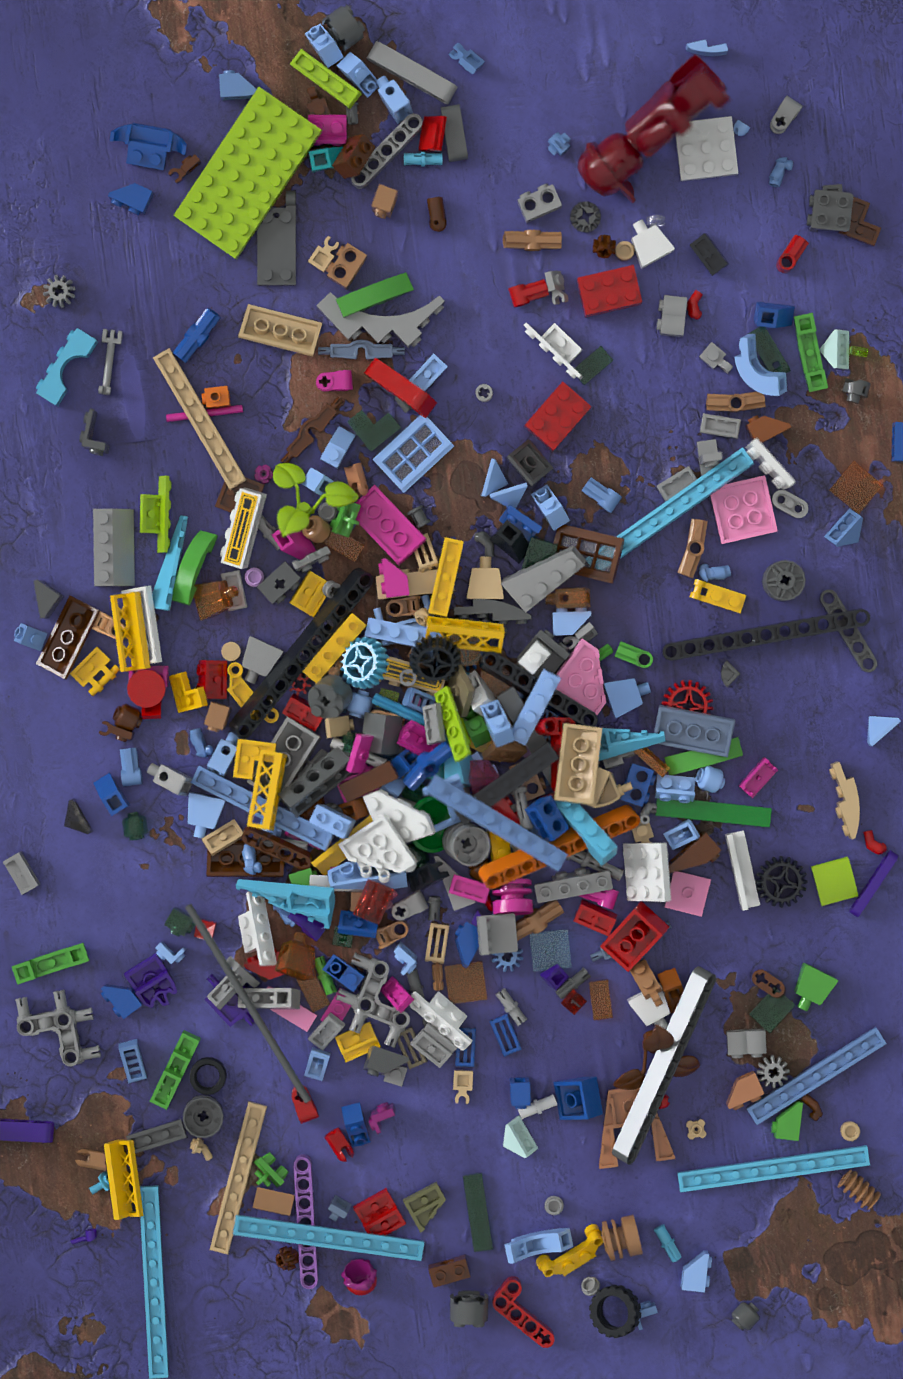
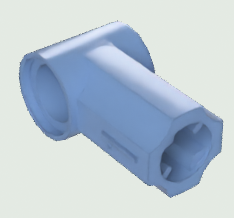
[582,477,622,513]
[120,747,143,787]

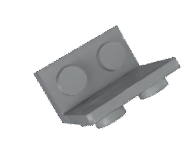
[476,913,518,955]

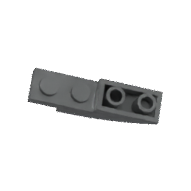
[454,599,531,624]

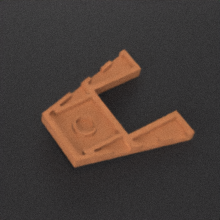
[599,1088,675,1169]

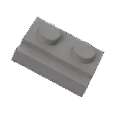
[410,1022,458,1068]

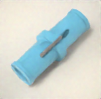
[404,151,442,167]

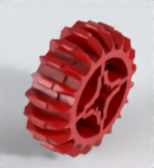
[661,680,713,714]

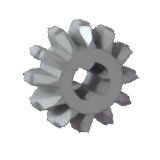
[43,275,76,308]
[756,1055,790,1088]

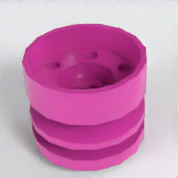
[492,878,533,916]

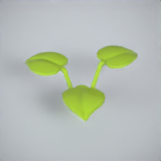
[273,463,359,537]

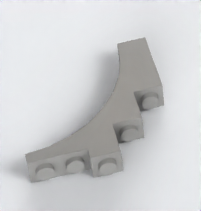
[316,292,445,348]

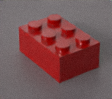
[576,265,642,318]
[524,381,592,451]

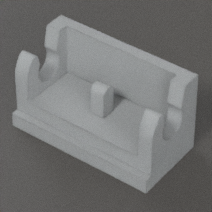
[3,851,40,895]

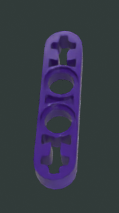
[849,850,899,917]

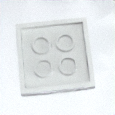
[675,116,738,181]
[745,438,795,490]
[623,843,671,902]

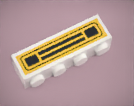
[220,488,267,569]

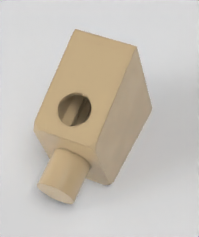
[467,557,504,599]

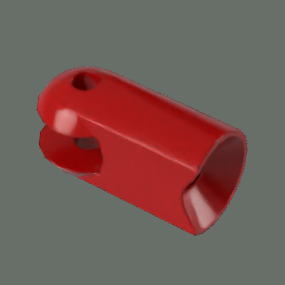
[324,1127,354,1162]

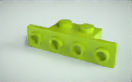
[140,475,171,553]
[434,686,471,762]

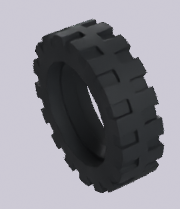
[589,1285,641,1338]

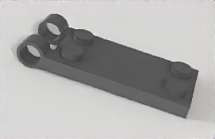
[257,190,296,286]

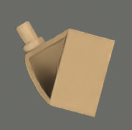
[589,767,633,808]

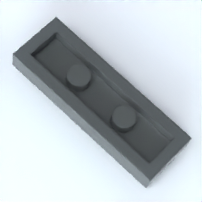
[126,1118,187,1154]

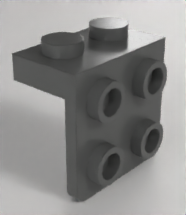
[807,189,853,232]
[79,408,110,456]
[517,630,570,678]

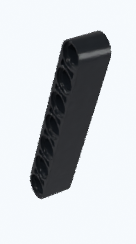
[478,651,598,727]

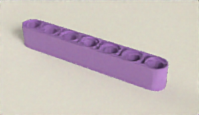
[294,1154,318,1289]

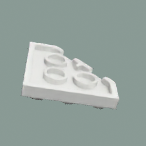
[363,789,436,843]
[338,814,418,873]

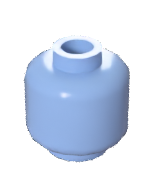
[346,689,373,719]
[695,766,725,793]

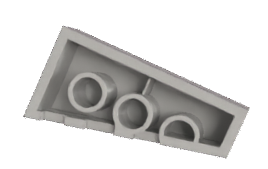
[501,546,586,613]

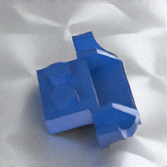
[110,123,187,170]

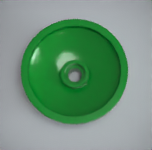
[412,796,450,853]

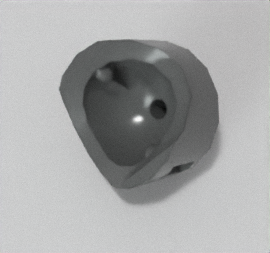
[842,378,871,404]

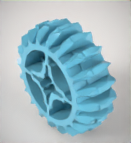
[339,637,390,689]

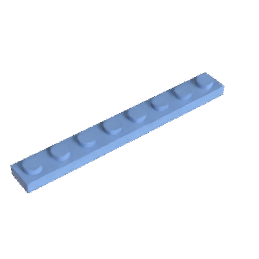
[191,766,334,851]
[425,775,568,871]
[746,1027,887,1125]

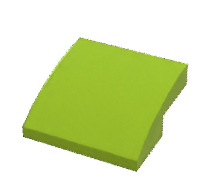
[811,856,858,906]

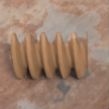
[837,1169,881,1210]

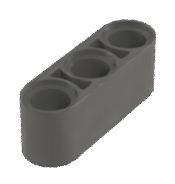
[440,104,468,162]

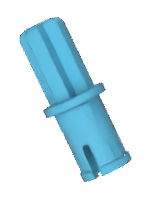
[654,1224,681,1262]

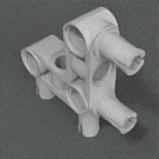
[336,952,410,1048]
[15,990,101,1066]

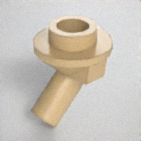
[414,608,435,627]
[189,1138,213,1161]

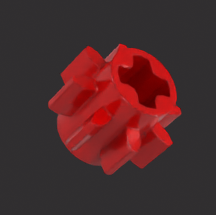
[289,673,311,696]

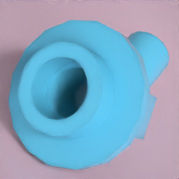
[89,1172,110,1195]

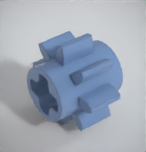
[548,132,571,156]

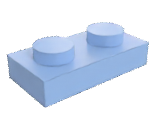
[409,354,448,391]

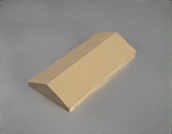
[238,304,322,356]
[554,723,602,805]

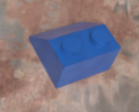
[554,1076,603,1120]

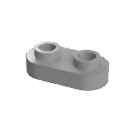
[772,490,808,518]

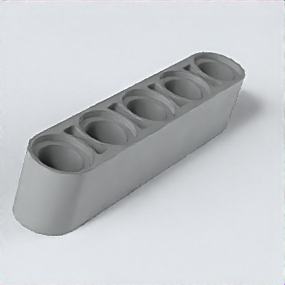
[367,41,458,105]
[351,114,422,189]

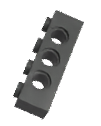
[278,746,352,818]

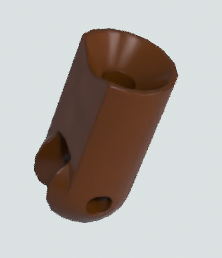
[427,197,447,232]

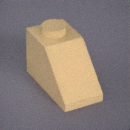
[325,715,354,738]

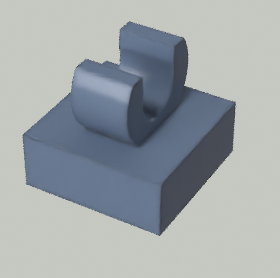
[328,1195,352,1222]

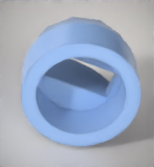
[733,120,750,136]

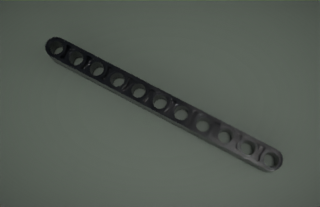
[229,568,374,739]
[662,609,870,661]

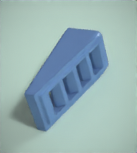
[401,687,436,714]
[119,1039,147,1083]

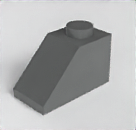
[363,1046,409,1077]

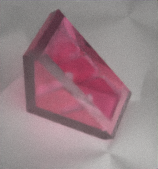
[469,760,500,796]

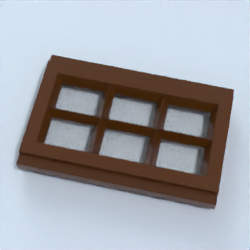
[550,525,625,584]

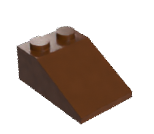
[668,831,721,873]

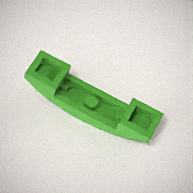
[794,313,828,392]
[172,530,218,606]
[664,737,743,775]
[11,942,90,985]

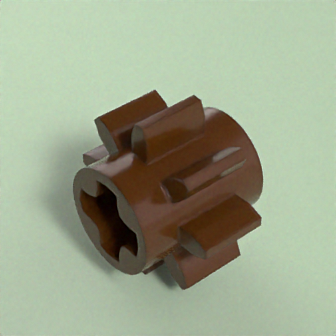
[593,235,616,258]
[276,1246,299,1271]

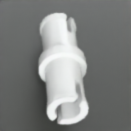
[518,1094,557,1119]

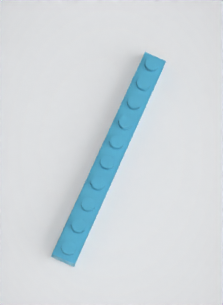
[585,447,754,571]
[677,1145,870,1192]
[140,1185,169,1379]
[233,1215,424,1261]

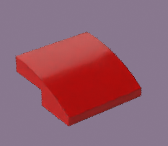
[353,1188,406,1235]

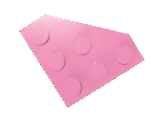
[556,638,606,715]

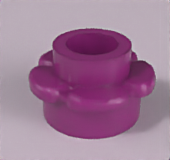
[254,465,273,484]

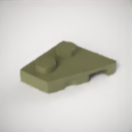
[403,1181,446,1233]

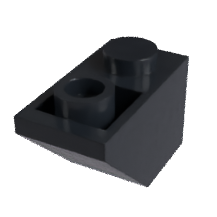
[490,520,531,564]

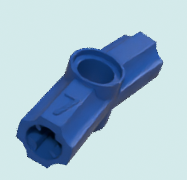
[173,307,221,363]
[402,740,453,791]

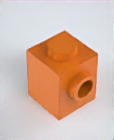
[202,386,231,409]

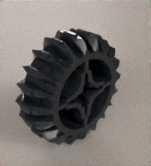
[409,634,461,684]
[755,856,807,908]

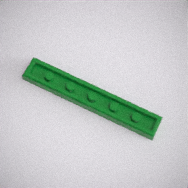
[655,798,772,827]

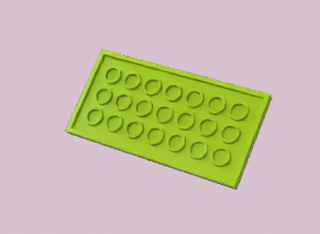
[173,87,322,259]

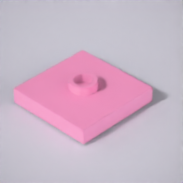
[664,871,711,917]

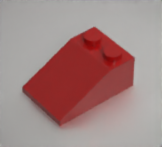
[600,901,669,972]

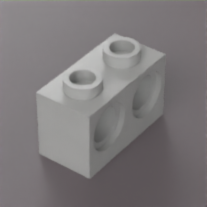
[517,183,562,223]

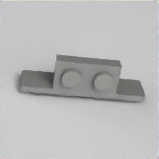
[534,868,613,903]

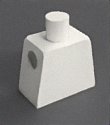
[631,219,675,269]
[515,638,553,675]
[627,982,670,1029]

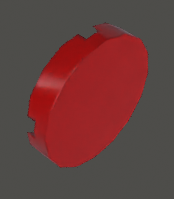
[127,669,166,708]

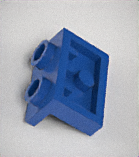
[499,505,542,542]
[338,910,379,938]

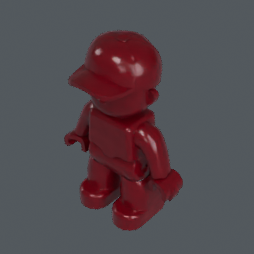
[577,54,731,204]

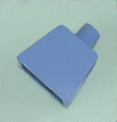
[603,678,651,718]

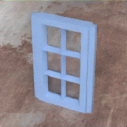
[373,415,454,493]

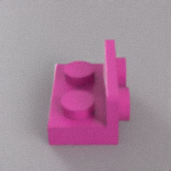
[308,115,347,146]

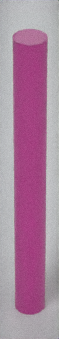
[166,405,243,422]

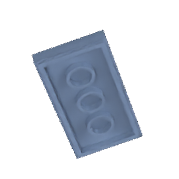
[654,705,735,757]

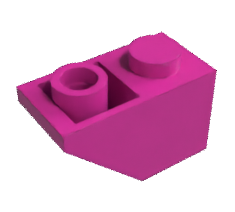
[272,530,316,560]
[379,559,409,598]

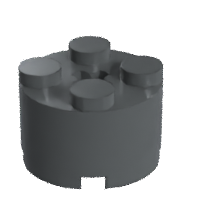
[322,5,365,52]
[308,674,353,718]
[450,1290,488,1327]

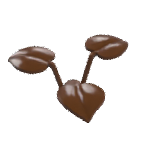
[613,1024,701,1090]

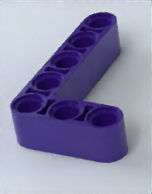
[0,1119,54,1143]

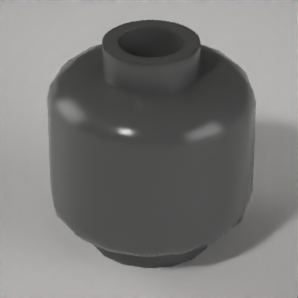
[731,1302,760,1331]

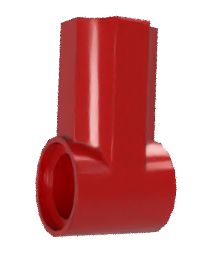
[776,234,809,273]
[508,279,549,308]

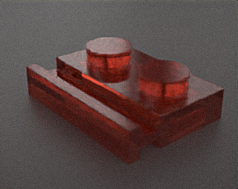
[353,879,395,925]

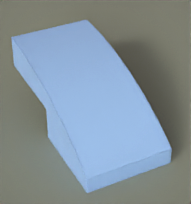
[686,40,728,56]

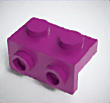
[369,1102,395,1134]

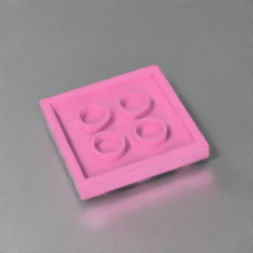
[710,475,778,544]

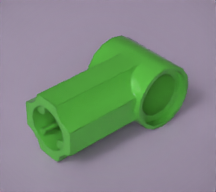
[614,641,653,668]

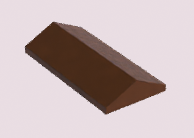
[36,595,100,680]
[206,840,285,877]

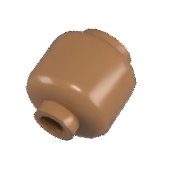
[302,515,331,543]

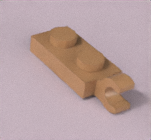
[630,959,663,1007]

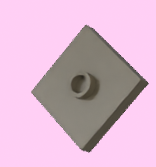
[447,664,475,717]

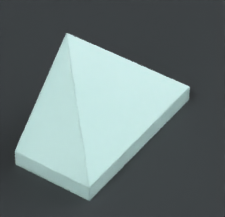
[819,329,849,370]
[503,1116,538,1158]

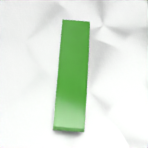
[336,272,414,318]
[149,1030,201,1110]

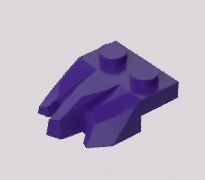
[124,953,178,1008]

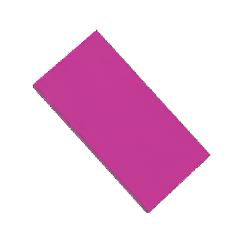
[356,485,427,566]

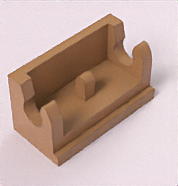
[253,1187,295,1216]

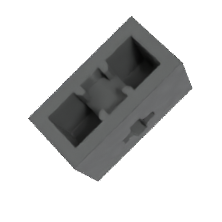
[257,561,301,604]

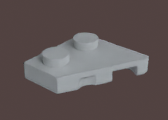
[292,546,332,573]

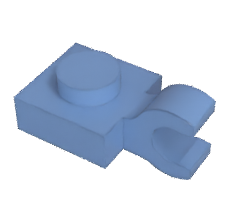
[449,43,485,75]

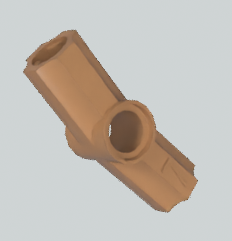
[503,230,562,251]
[706,391,766,413]
[677,519,708,578]
[516,900,564,941]

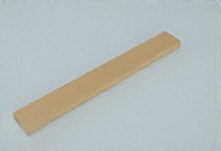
[153,348,247,490]
[210,1101,267,1254]

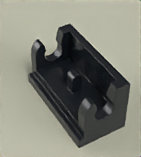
[690,233,729,276]
[406,862,450,893]

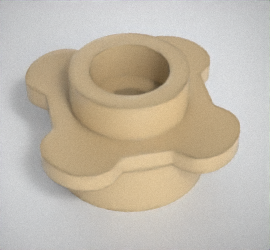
[686,1119,706,1139]

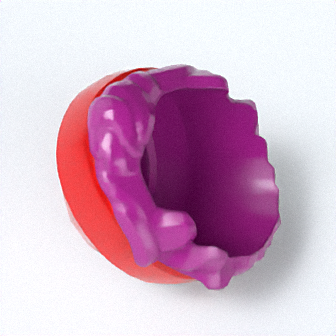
[341,1259,377,1296]

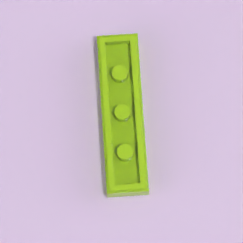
[290,49,362,109]

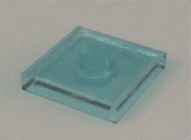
[529,929,572,972]

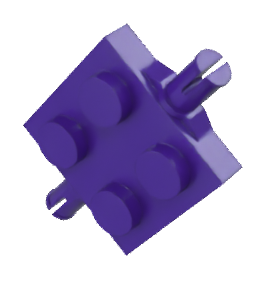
[204,974,255,1027]

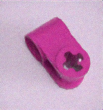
[316,370,353,392]

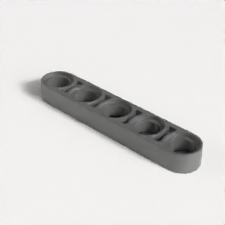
[819,590,877,672]

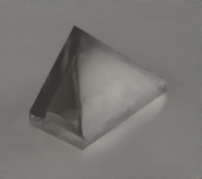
[64,798,93,834]

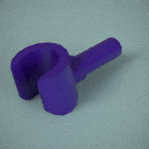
[71,1229,97,1245]

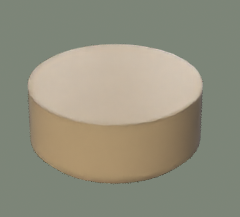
[615,241,635,261]
[221,642,241,661]
[840,1121,860,1141]

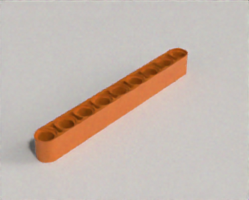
[478,805,640,889]

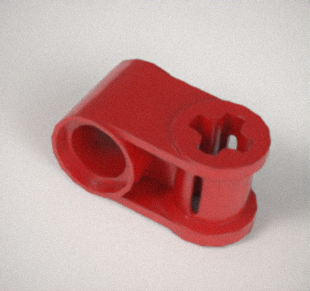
[292,1085,319,1124]

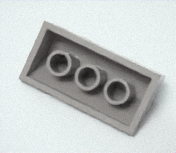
[93,509,135,587]
[247,717,322,803]

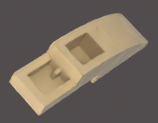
[829,761,860,839]

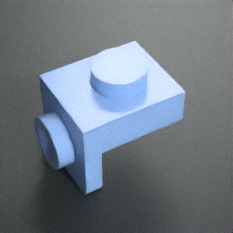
[155,941,186,964]

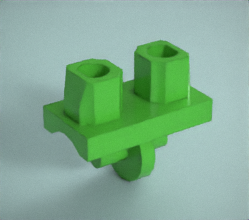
[330,503,361,538]
[253,1152,289,1187]

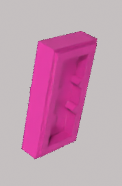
[346,734,373,773]
[448,874,490,904]
[380,976,414,1013]
[320,987,351,1021]

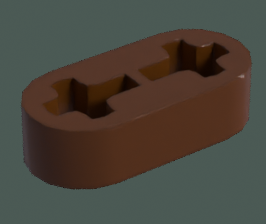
[752,970,786,998]

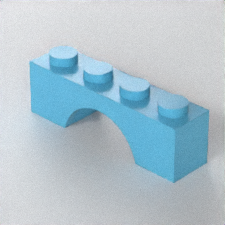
[36,328,98,407]
[555,800,617,866]

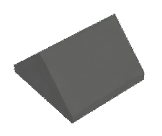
[506,439,553,487]
[33,580,64,619]
[362,712,403,755]

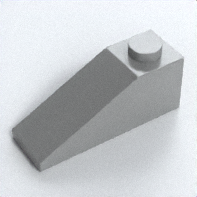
[434,854,476,911]
[238,988,301,1009]

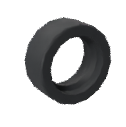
[189,1057,227,1095]

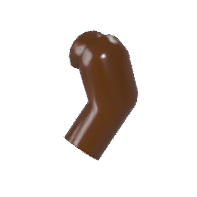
[801,1093,823,1121]

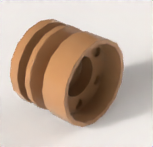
[601,1214,643,1261]

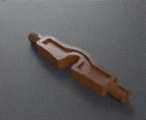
[280,396,344,463]

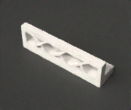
[725,830,760,911]

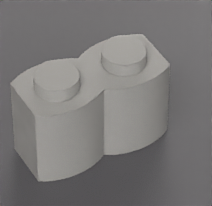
[656,295,687,337]
[726,1029,767,1058]

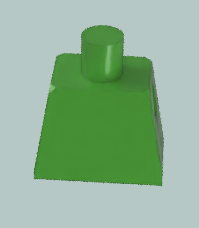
[794,962,838,1011]

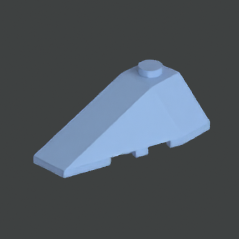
[327,861,408,890]

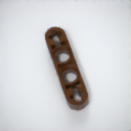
[242,826,312,869]

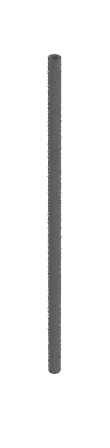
[185,903,311,1103]

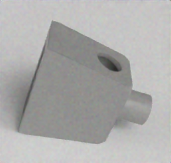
[242,636,284,684]
[147,763,193,796]

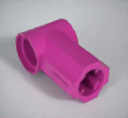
[579,889,619,910]

